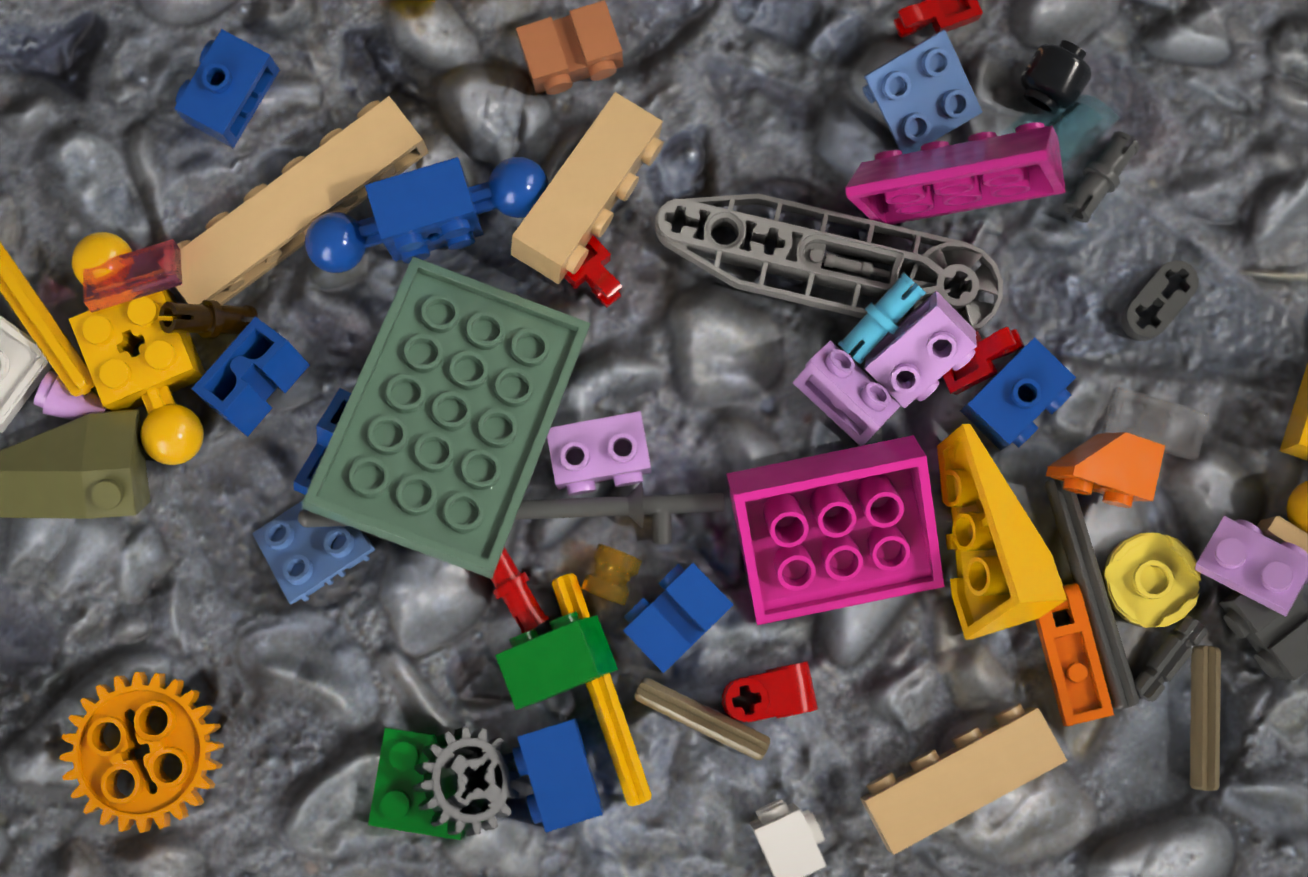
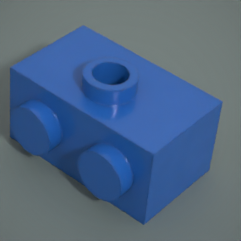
[174,29,280,148]
[960,337,1076,451]

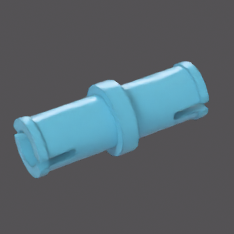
[838,272,926,364]

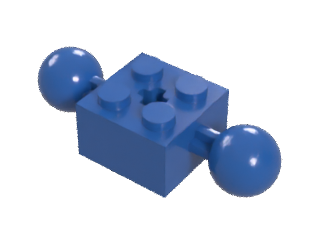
[305,157,549,273]

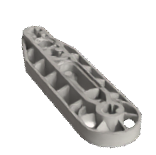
[655,194,1003,331]

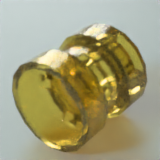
[581,544,643,606]

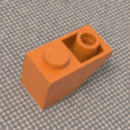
[1046,432,1165,508]

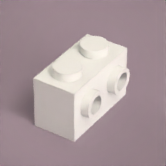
[750,799,826,877]

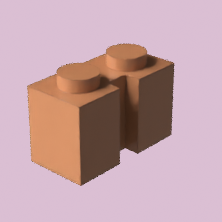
[516,0,623,95]

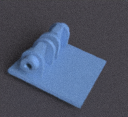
[862,29,983,154]
[252,500,376,604]

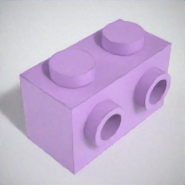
[865,291,977,408]
[547,411,651,496]

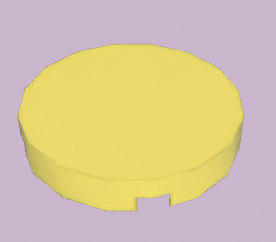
[1102,532,1201,628]

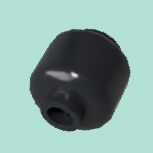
[1021,40,1092,114]

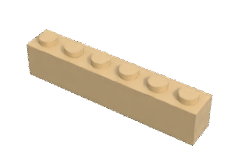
[159,96,429,305]

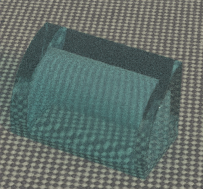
[1044,94,1120,170]

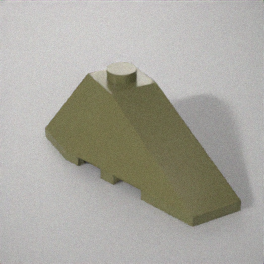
[0,409,151,519]

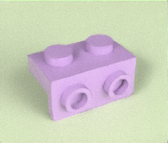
[793,340,901,446]
[1195,516,1308,617]

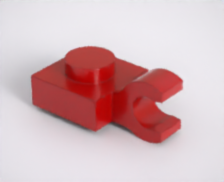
[893,0,983,38]
[564,235,622,308]
[942,327,1024,395]

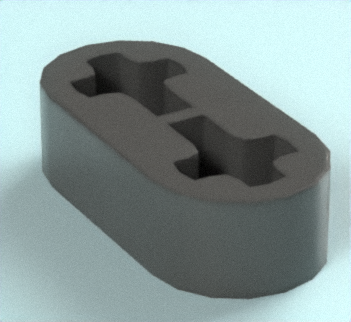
[1121,260,1199,341]

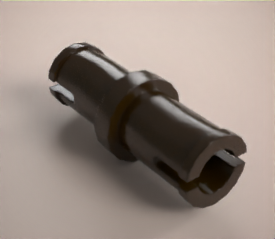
[159,300,258,338]

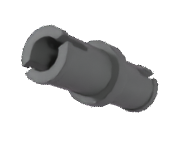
[1062,131,1140,223]

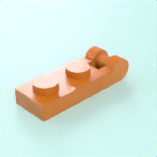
[1035,583,1114,726]

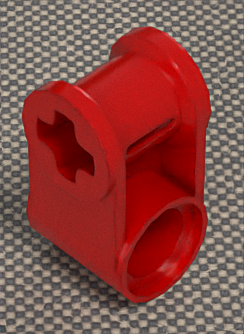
[721,661,818,722]

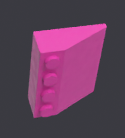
[845,122,1066,225]
[726,435,945,625]

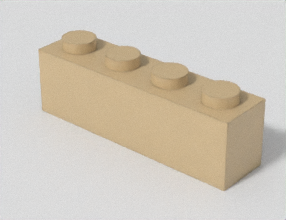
[511,92,664,284]
[860,703,1067,855]

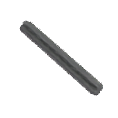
[1045,478,1139,709]

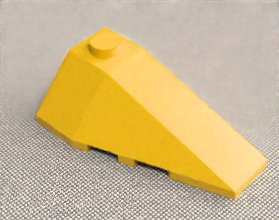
[937,424,1067,640]

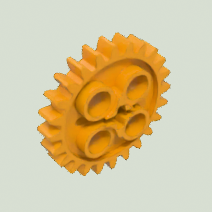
[60,672,224,833]

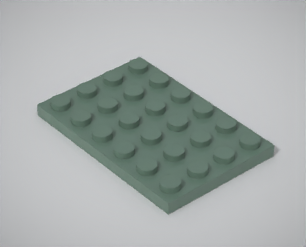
[303,256,591,579]

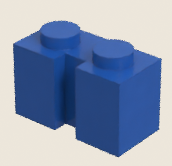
[191,316,310,437]
[623,563,734,673]
[512,718,604,833]

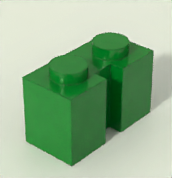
[495,612,618,710]

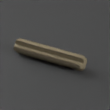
[1190,646,1221,791]
[634,677,770,760]

